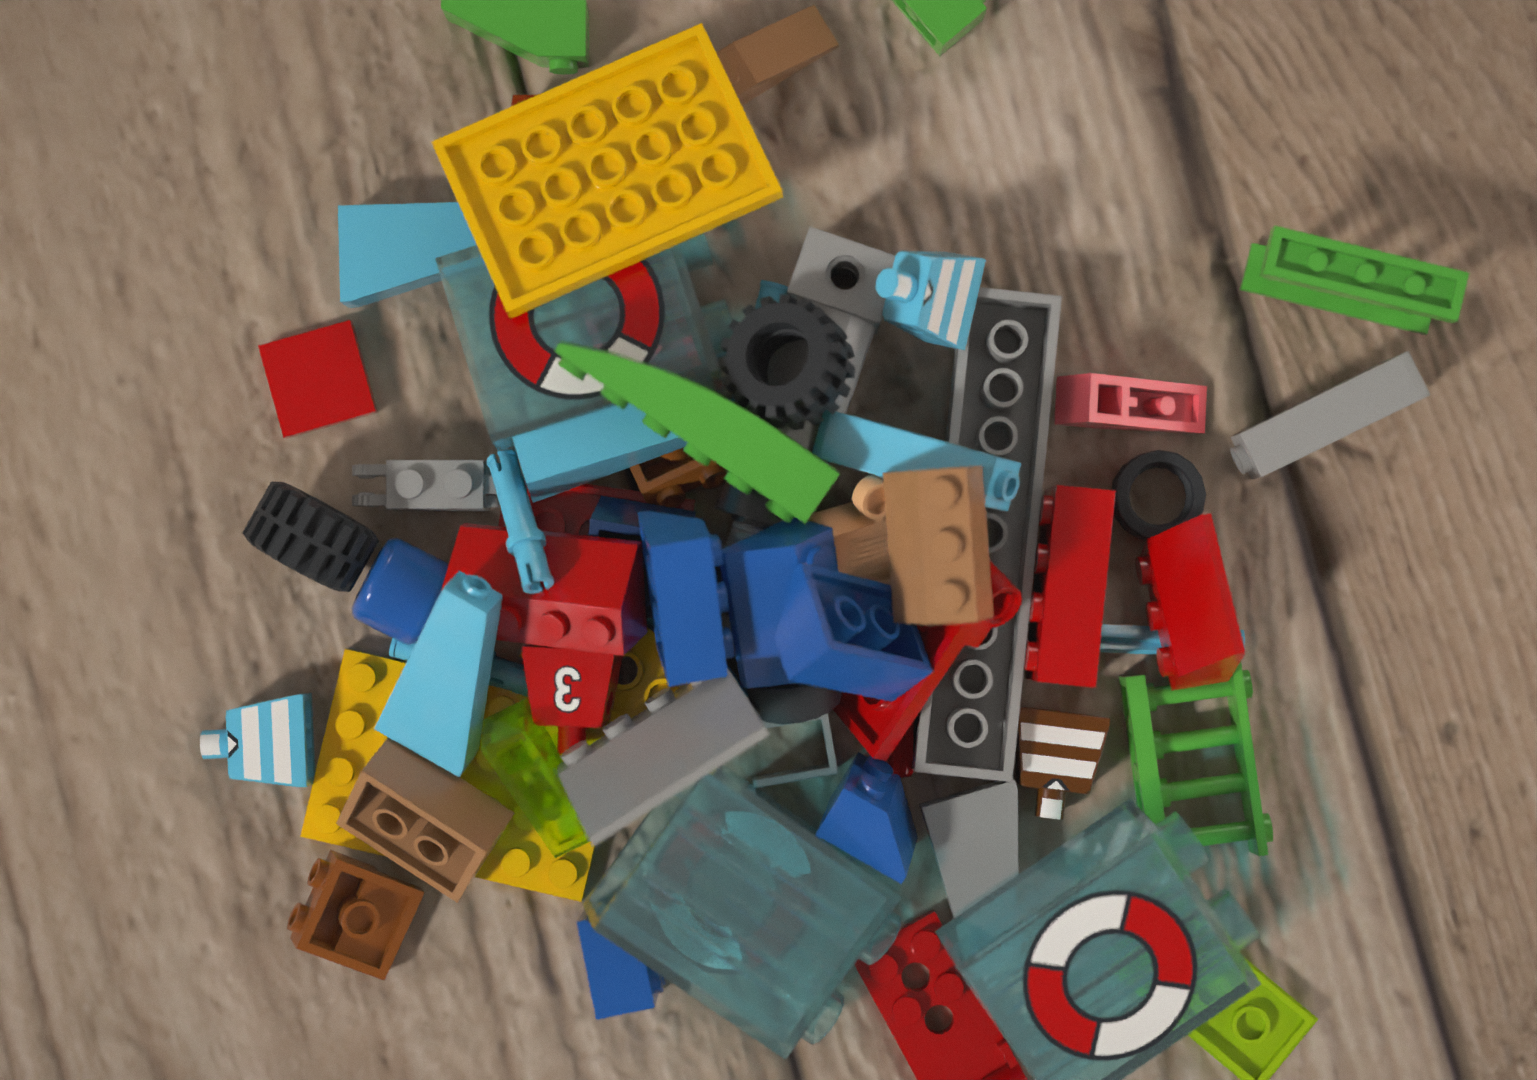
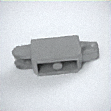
[352,460,524,511]

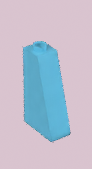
[338,202,486,308]
[512,403,687,502]
[812,410,1021,511]
[374,571,503,777]

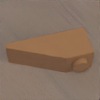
[716,5,839,106]

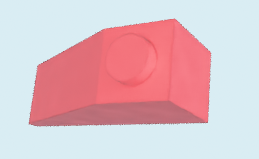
[1054,373,1207,434]

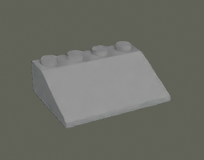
[557,668,770,846]

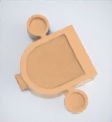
[808,475,891,585]

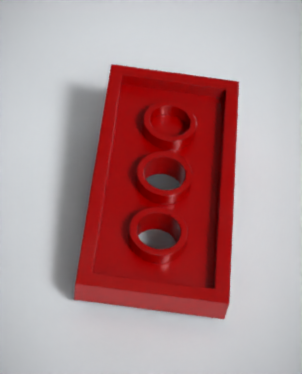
[833,560,1022,761]
[850,909,1027,1080]

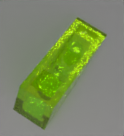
[480,698,590,858]

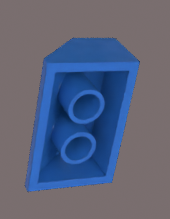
[638,511,734,687]
[720,517,839,688]
[775,562,933,702]

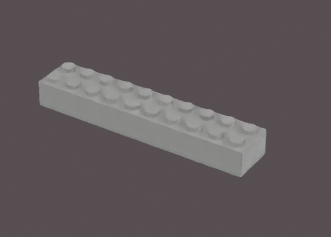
[912,287,1062,782]

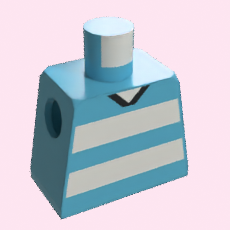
[876,251,986,351]
[200,693,315,787]

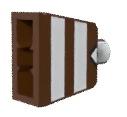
[1015,706,1110,820]

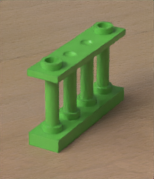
[1240,226,1469,335]
[1118,662,1273,871]

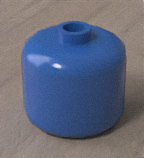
[351,538,449,645]

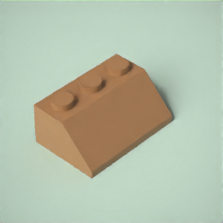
[883,465,993,625]
[336,737,514,903]

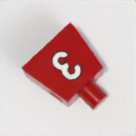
[522,644,623,754]

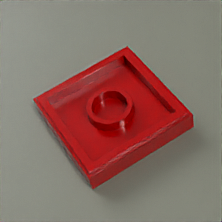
[258,320,378,439]

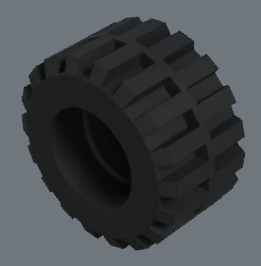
[718,294,855,430]
[242,481,379,592]

